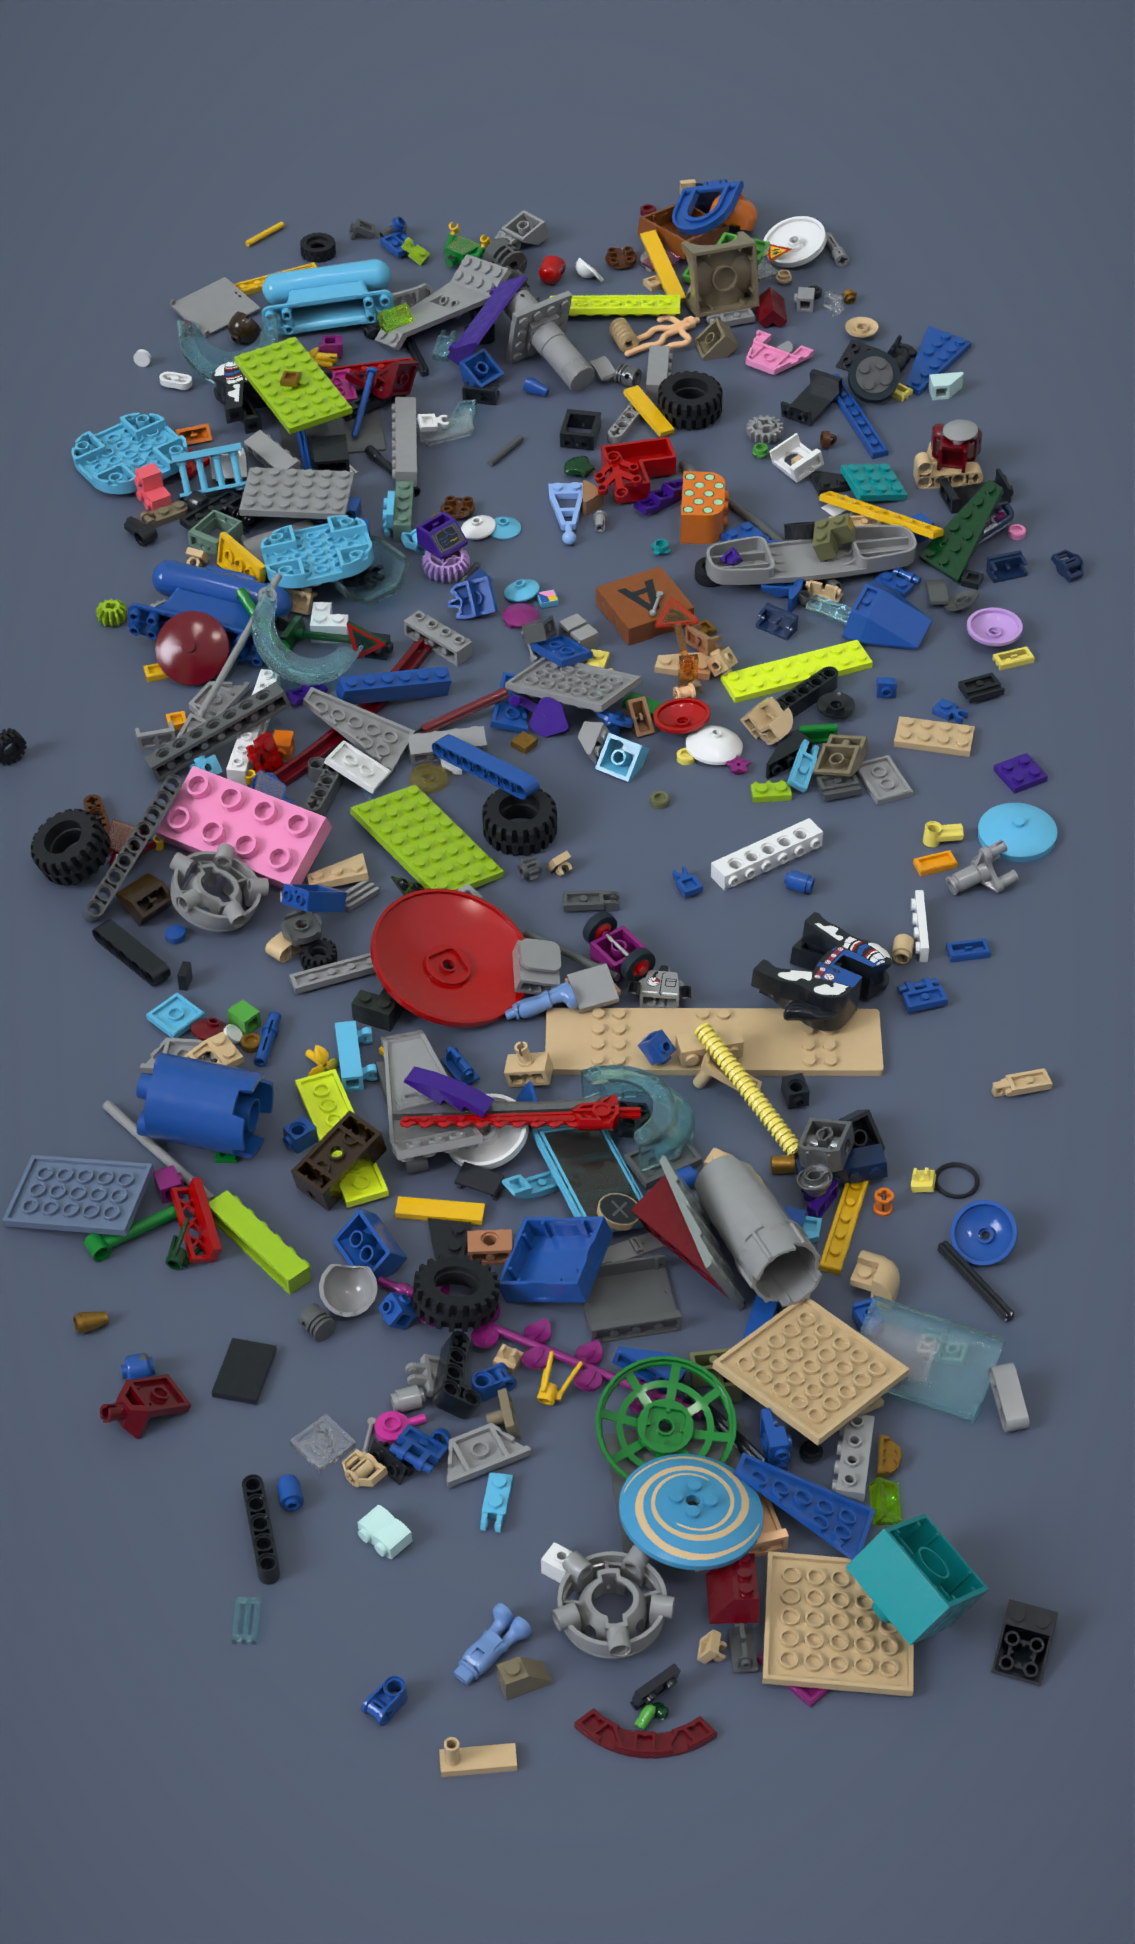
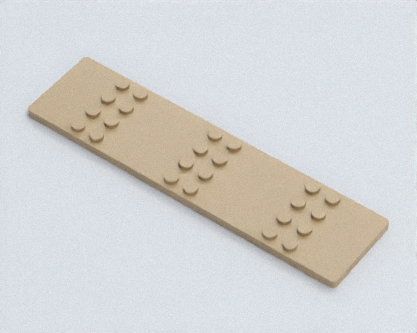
[545,1008,884,1076]

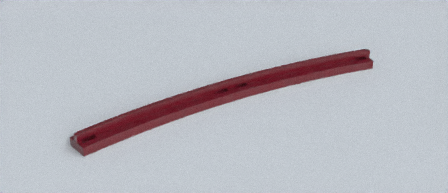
[249,638,432,788]

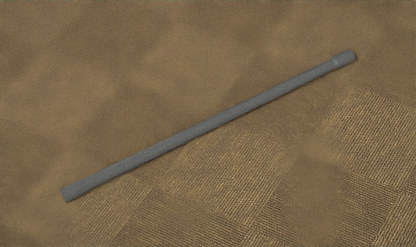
[678,459,842,589]

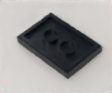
[212,1338,277,1405]

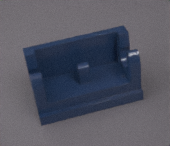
[986,550,1028,583]
[756,603,798,641]

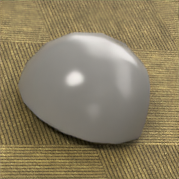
[319,1264,378,1317]

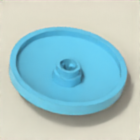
[978,803,1057,863]

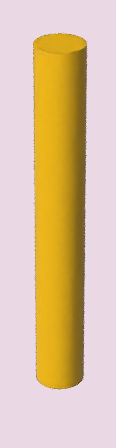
[245,221,285,247]

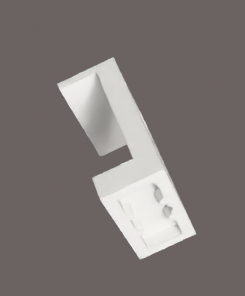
[769,433,824,483]

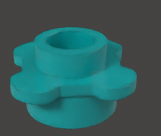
[651,539,671,555]

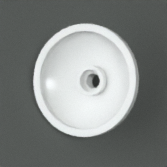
[686,725,743,765]

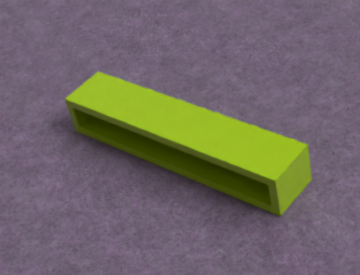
[208,1190,311,1295]

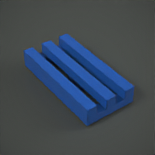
[946,938,991,963]

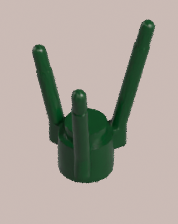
[165,1218,201,1270]

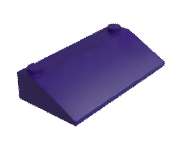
[447,275,527,366]

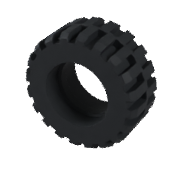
[658,371,723,430]
[482,788,557,856]
[31,809,110,885]

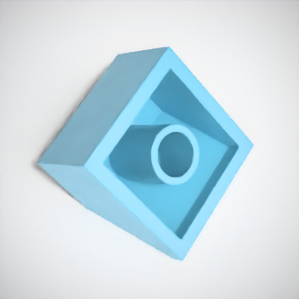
[595,733,650,782]

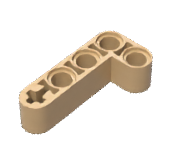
[913,452,984,489]

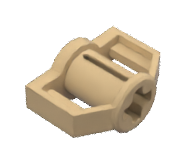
[342,1449,388,1487]

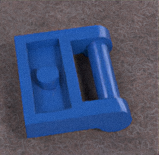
[380,231,422,258]

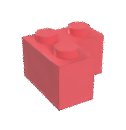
[134,463,172,511]

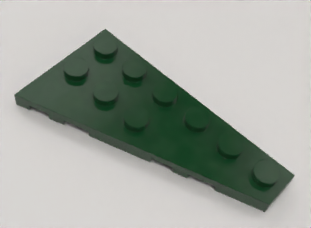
[918,480,1004,584]

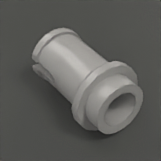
[593,510,607,533]

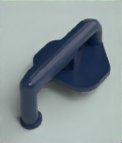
[979,501,1014,544]

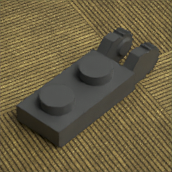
[563,890,620,912]

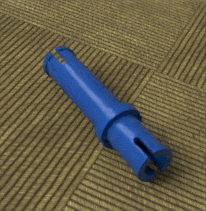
[254,1011,282,1067]

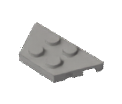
[189,681,250,721]
[140,1038,216,1074]
[447,1423,531,1488]

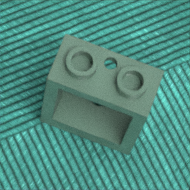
[188,509,243,557]

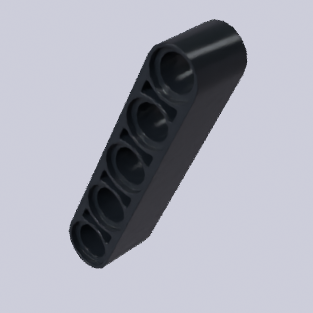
[776,666,838,718]
[92,919,171,986]
[242,1474,280,1585]

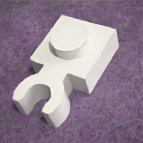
[417,414,449,432]

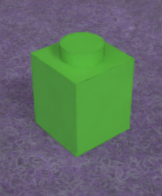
[227,999,261,1035]

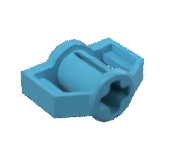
[401,529,427,554]

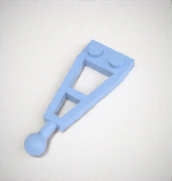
[548,482,583,545]

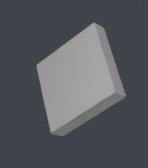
[567,963,619,1013]

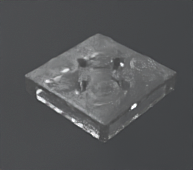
[290,1414,357,1474]

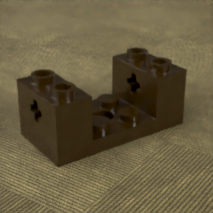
[291,1110,387,1211]

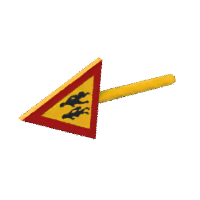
[765,244,792,263]

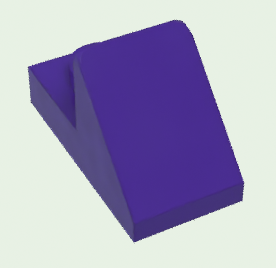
[804,1180,838,1218]

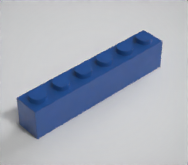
[336,666,452,704]

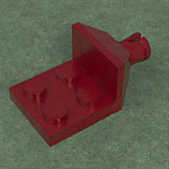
[100,1374,191,1439]

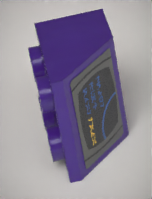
[416,511,468,560]

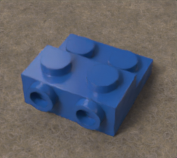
[759,1408,792,1472]

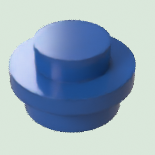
[392,216,407,232]

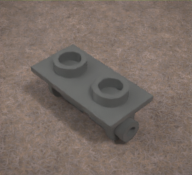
[728,1623,758,1673]

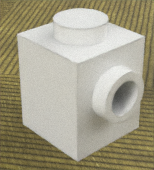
[541,1542,572,1583]

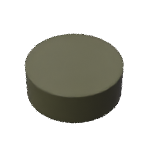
[650,791,670,809]

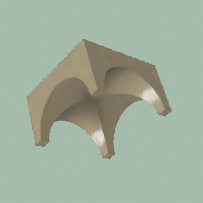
[681,231,759,317]

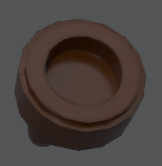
[820,431,837,448]

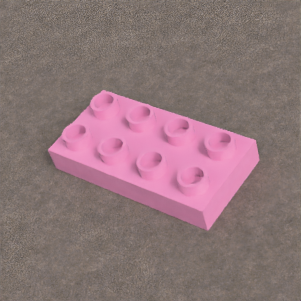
[156,766,332,889]

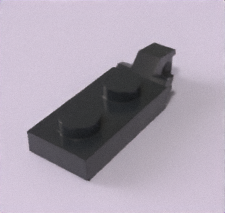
[343,393,386,421]

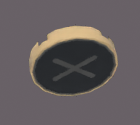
[597,1193,639,1230]

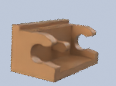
[685,624,724,656]

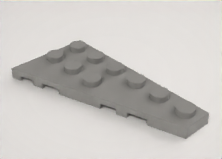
[303,687,415,774]

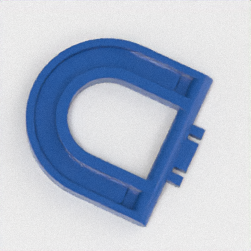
[672,179,744,235]

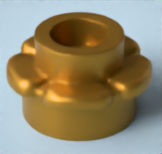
[842,289,857,304]

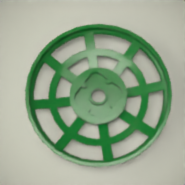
[595,1356,737,1480]

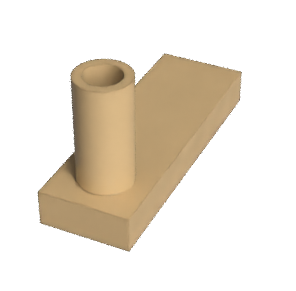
[693,1052,762,1093]
[439,1737,517,1777]

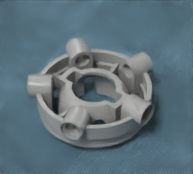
[169,843,269,932]
[552,1545,675,1659]

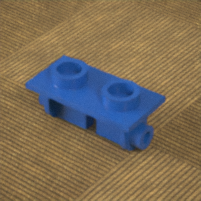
[441,1046,480,1085]

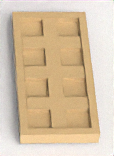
[893,716,975,757]

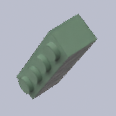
[393,481,415,542]

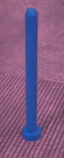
[351,367,379,438]

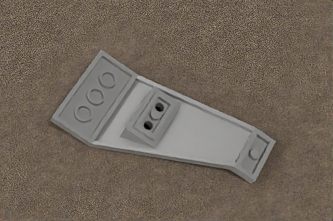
[380,1030,484,1162]

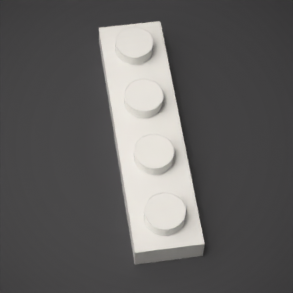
[911,890,929,962]

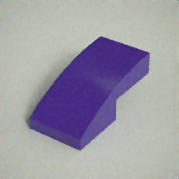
[285,679,328,706]

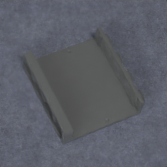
[582,1254,682,1343]

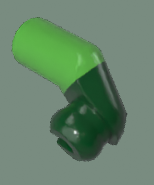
[634,1702,669,1731]

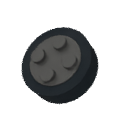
[848,349,900,403]

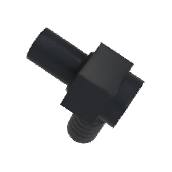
[359,324,383,339]

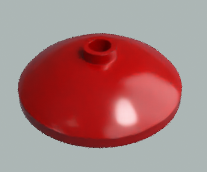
[653,698,711,735]

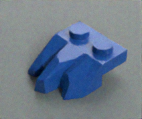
[447,576,498,619]

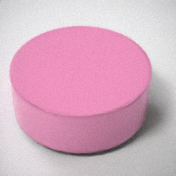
[1008,524,1026,540]

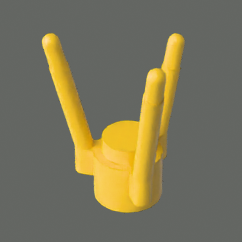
[536,1351,583,1406]

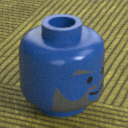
[120,1353,155,1380]

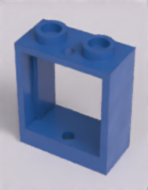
[282,884,347,912]

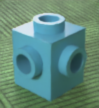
[190,754,223,775]

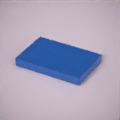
[531,634,593,668]

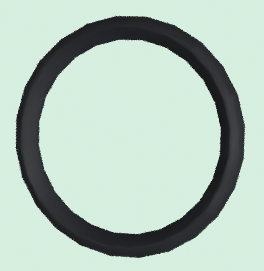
[935,1162,980,1199]

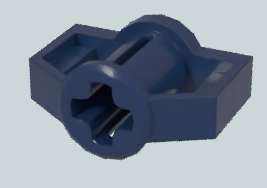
[1051,549,1084,583]

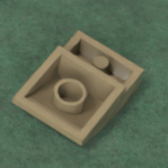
[813,734,869,776]

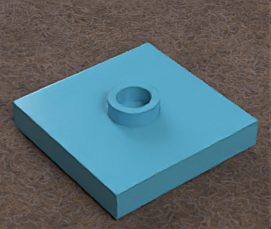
[146,993,206,1038]

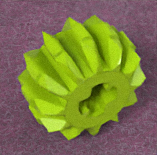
[96,598,128,627]

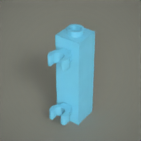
[335,1020,378,1092]

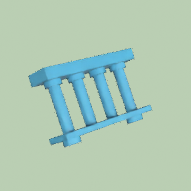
[171,443,246,501]

